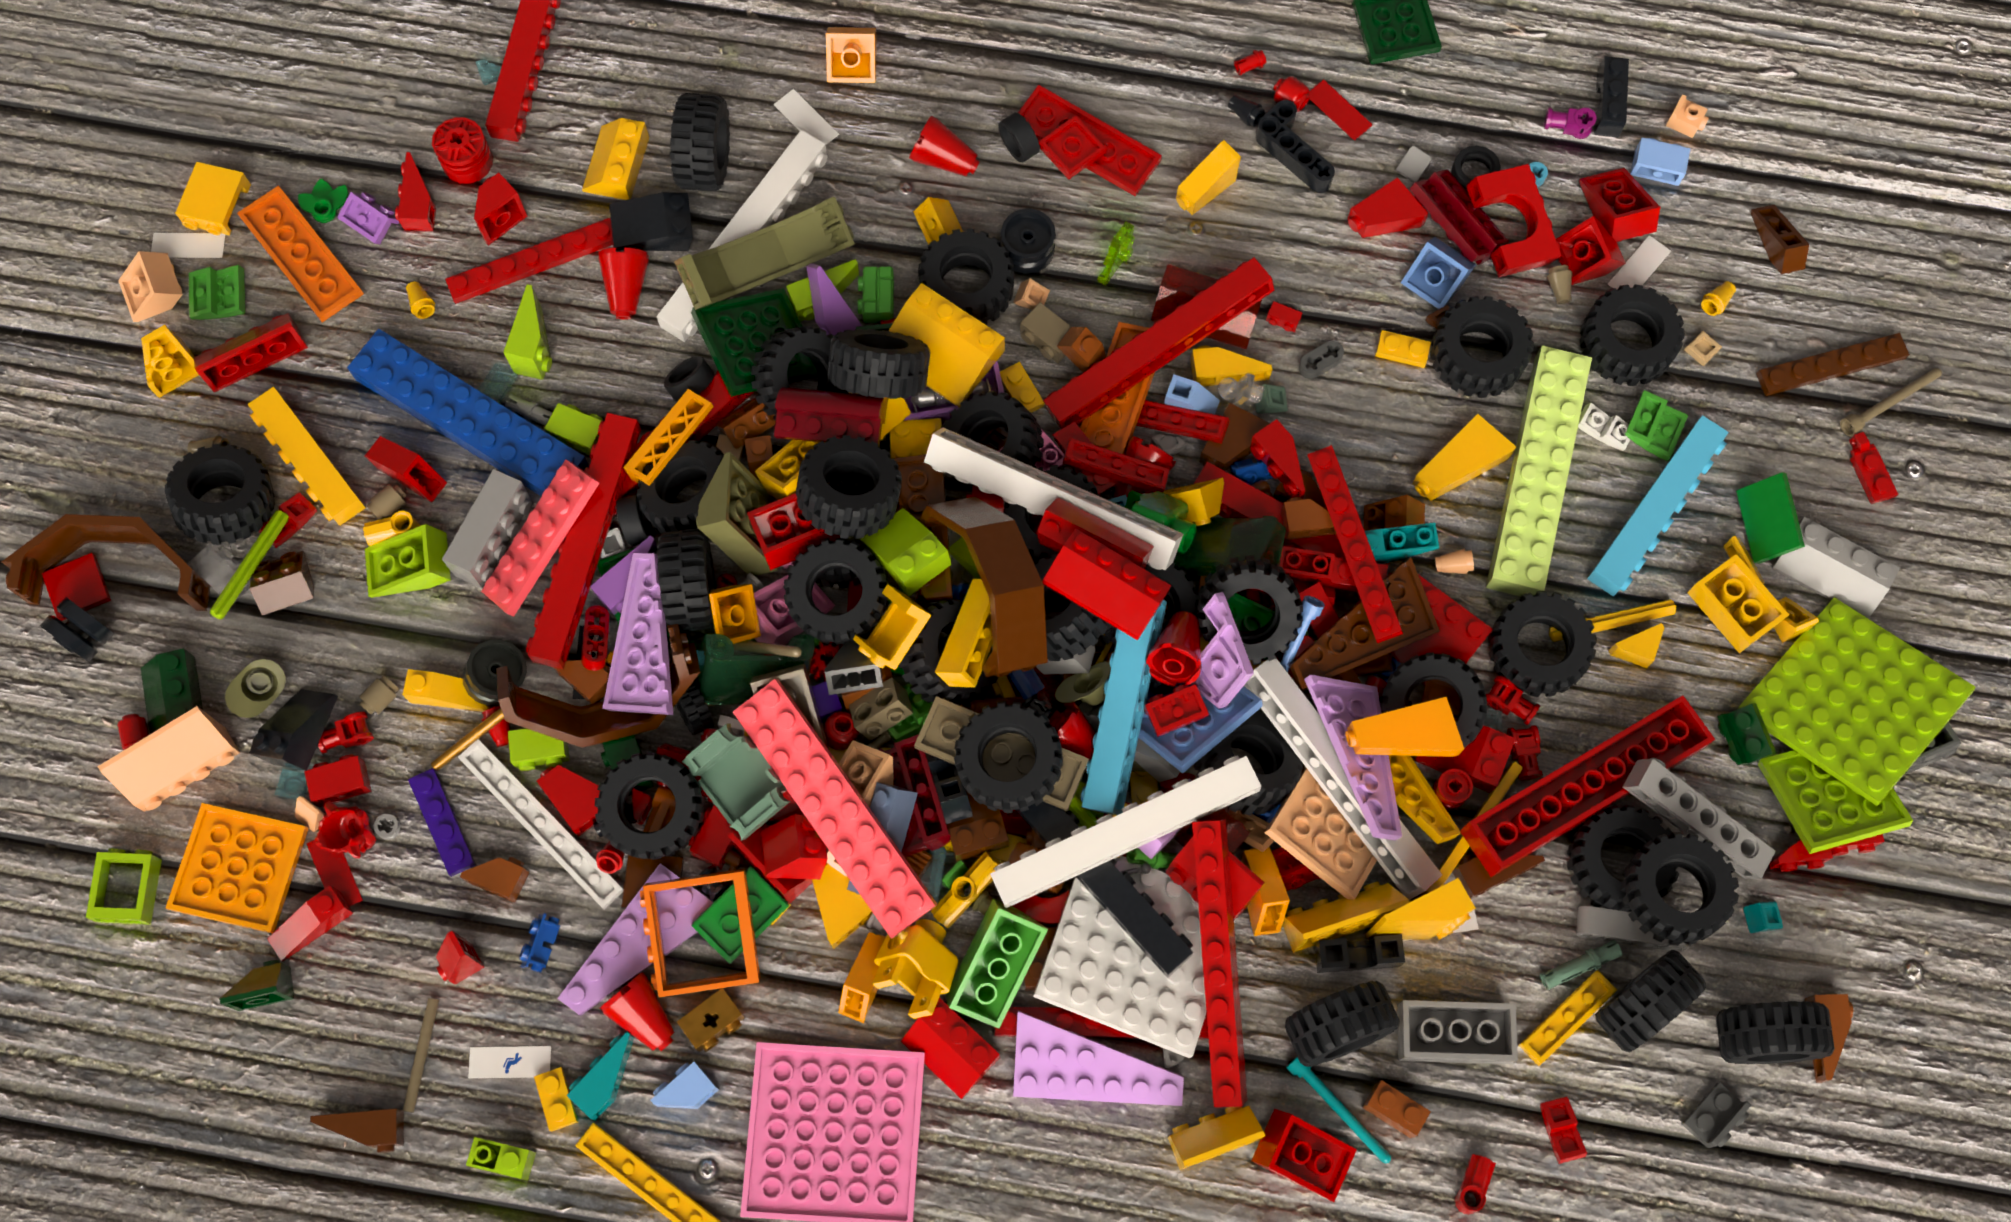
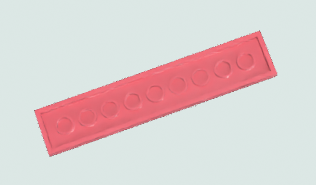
[733,679,938,939]

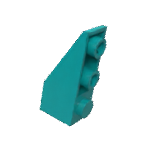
[1365,522,1440,564]
[566,1032,634,1121]

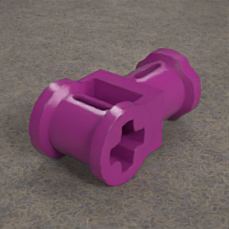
[1544,107,1597,139]

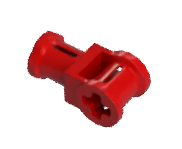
[1486,676,1540,725]
[318,712,374,754]
[1507,725,1543,780]

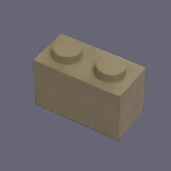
[1020,302,1071,364]

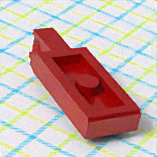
[1849,432,1898,504]

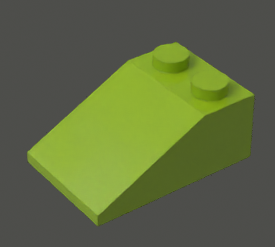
[503,284,552,380]
[861,508,952,596]
[365,524,451,598]

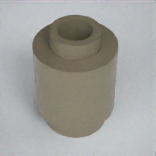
[367,484,407,520]
[359,675,400,715]

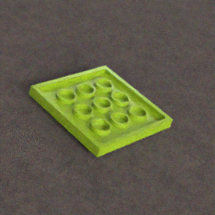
[1758,750,1913,854]

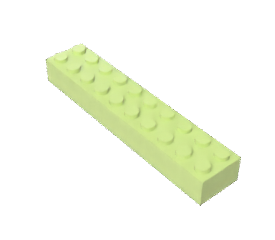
[1486,345,1592,597]

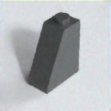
[825,632,883,695]

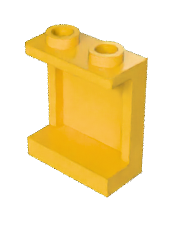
[175,162,251,235]
[853,584,931,670]

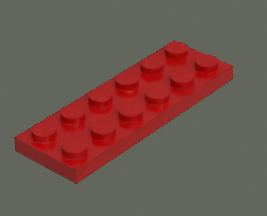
[1018,85,1162,197]

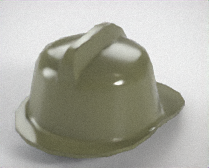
[225,659,286,718]
[1055,661,1111,705]

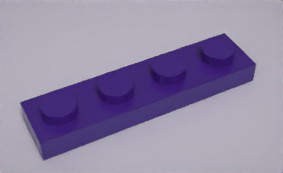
[408,768,476,877]

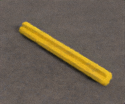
[1549,599,1676,642]

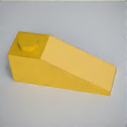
[1190,345,1272,387]
[402,669,490,712]

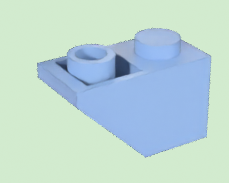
[1164,374,1220,414]
[650,1062,719,1109]

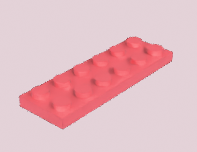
[481,459,599,617]

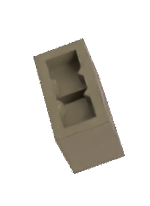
[849,677,913,741]

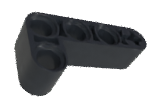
[1256,100,1335,193]

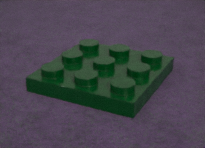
[1352,0,1442,65]

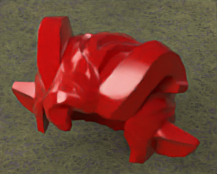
[315,801,376,858]

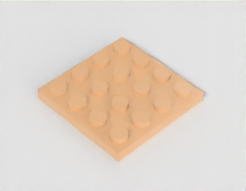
[1264,767,1401,900]

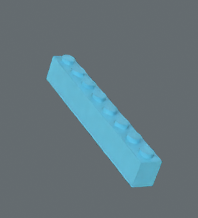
[1587,415,1729,597]
[1081,600,1167,816]

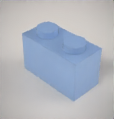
[1630,137,1691,186]

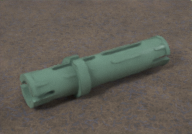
[1540,940,1623,990]

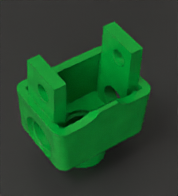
[1111,490,1196,554]

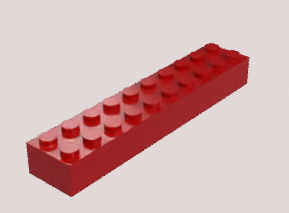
[1460,695,1716,877]

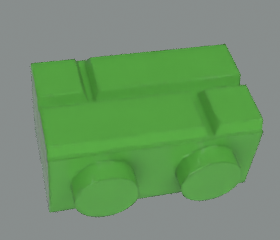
[858,267,894,323]

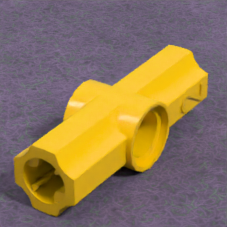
[931,851,1001,928]

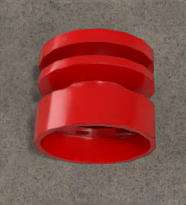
[432,117,493,184]

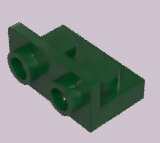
[1717,703,1777,765]

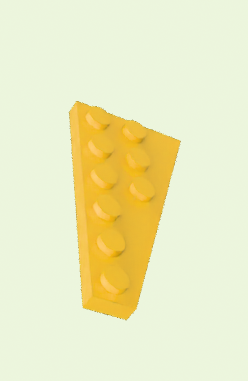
[1381,712,1461,844]

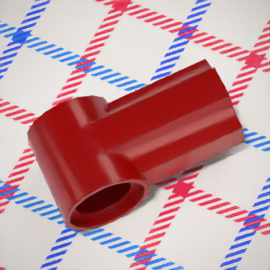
[1455,1154,1496,1215]

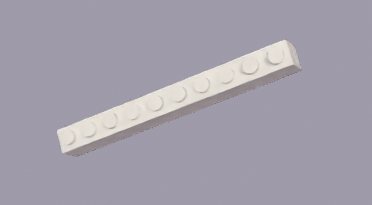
[657,130,828,342]
[924,427,1183,570]
[1244,658,1442,900]
[990,755,1261,908]

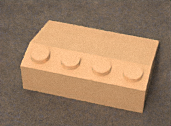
[98,706,240,812]

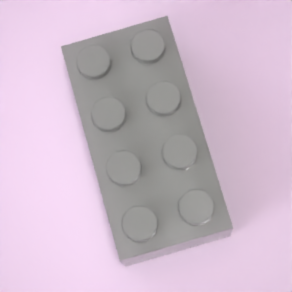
[442,469,532,589]
[1397,1000,1518,1064]

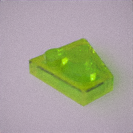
[1097,221,1135,286]

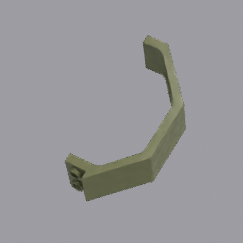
[674,196,855,310]

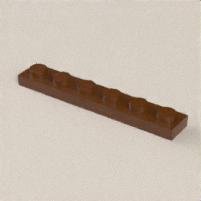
[1756,333,1910,396]

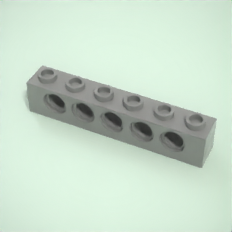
[1623,758,1775,879]

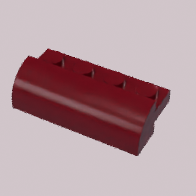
[1410,169,1509,265]
[774,387,888,447]
[883,734,951,857]

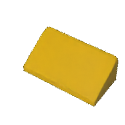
[1724,536,1765,585]

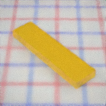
[1519,970,1617,1066]

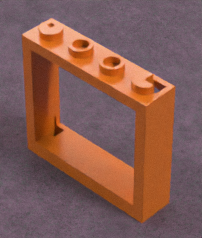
[640,869,761,998]

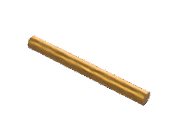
[431,708,504,771]

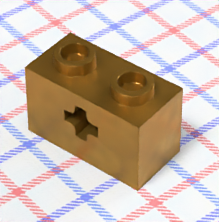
[677,988,745,1052]

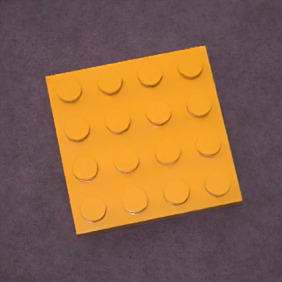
[165,803,309,934]

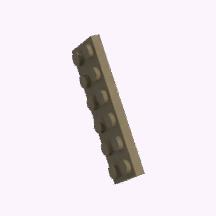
[914,696,1089,811]

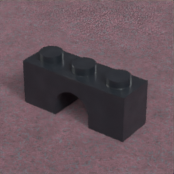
[1594,56,1629,138]
[925,753,973,824]
[1314,934,1405,973]

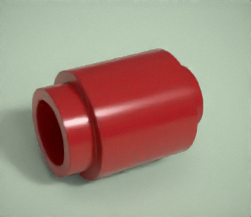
[117,714,149,750]

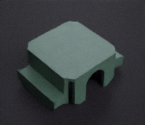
[682,723,790,840]

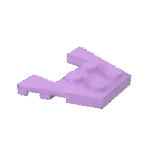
[1193,592,1254,709]

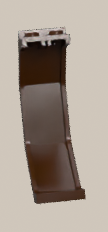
[919,497,1048,677]
[1,514,211,611]
[496,624,700,748]

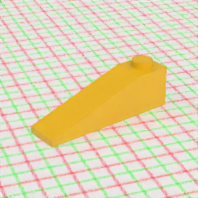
[141,325,199,398]

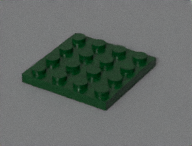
[691,288,818,397]

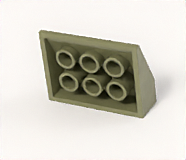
[696,452,778,576]

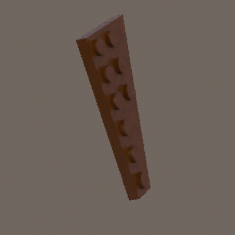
[891,454,953,603]
[1289,557,1440,690]

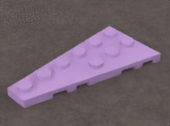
[603,553,673,715]
[1304,674,1402,841]
[557,864,713,1016]
[1013,1010,1184,1106]

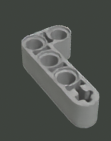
[1576,906,1693,951]

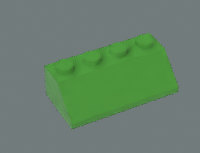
[945,898,1048,1029]

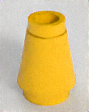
[406,281,435,319]
[1701,281,1736,316]

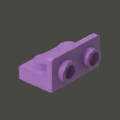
[337,192,399,244]

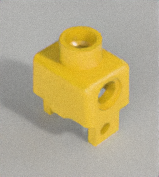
[872,919,958,1019]

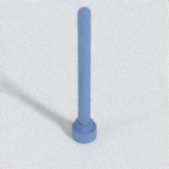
[1280,596,1325,673]

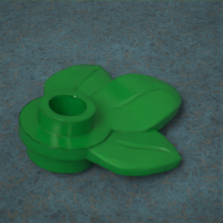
[298,179,348,223]

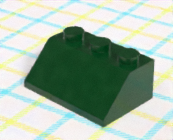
[140,648,203,734]

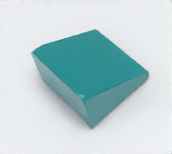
[1743,901,1783,933]

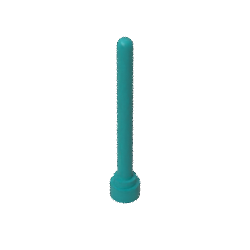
[1286,1057,1391,1164]

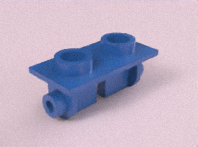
[1230,458,1273,485]
[519,913,560,973]

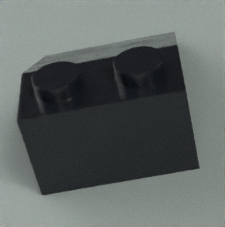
[609,192,693,251]
[249,689,338,771]

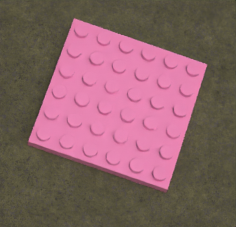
[740,1042,925,1222]

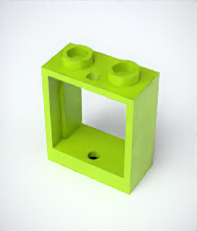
[85,848,162,925]

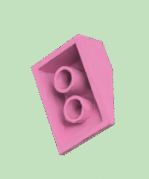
[754,575,835,645]

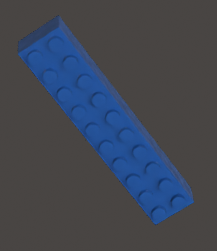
[347,328,589,497]

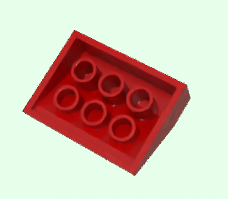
[1391,574,1493,686]

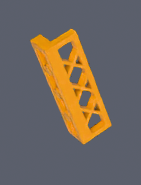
[623,389,714,486]

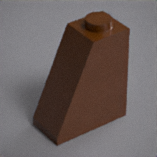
[1199,403,1270,471]

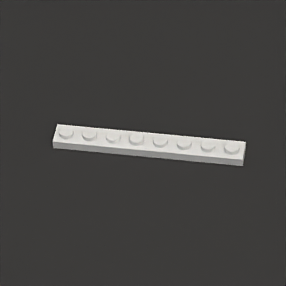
[458,739,624,910]

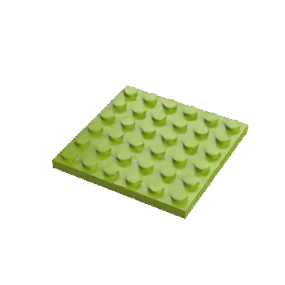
[1738,597,1976,806]

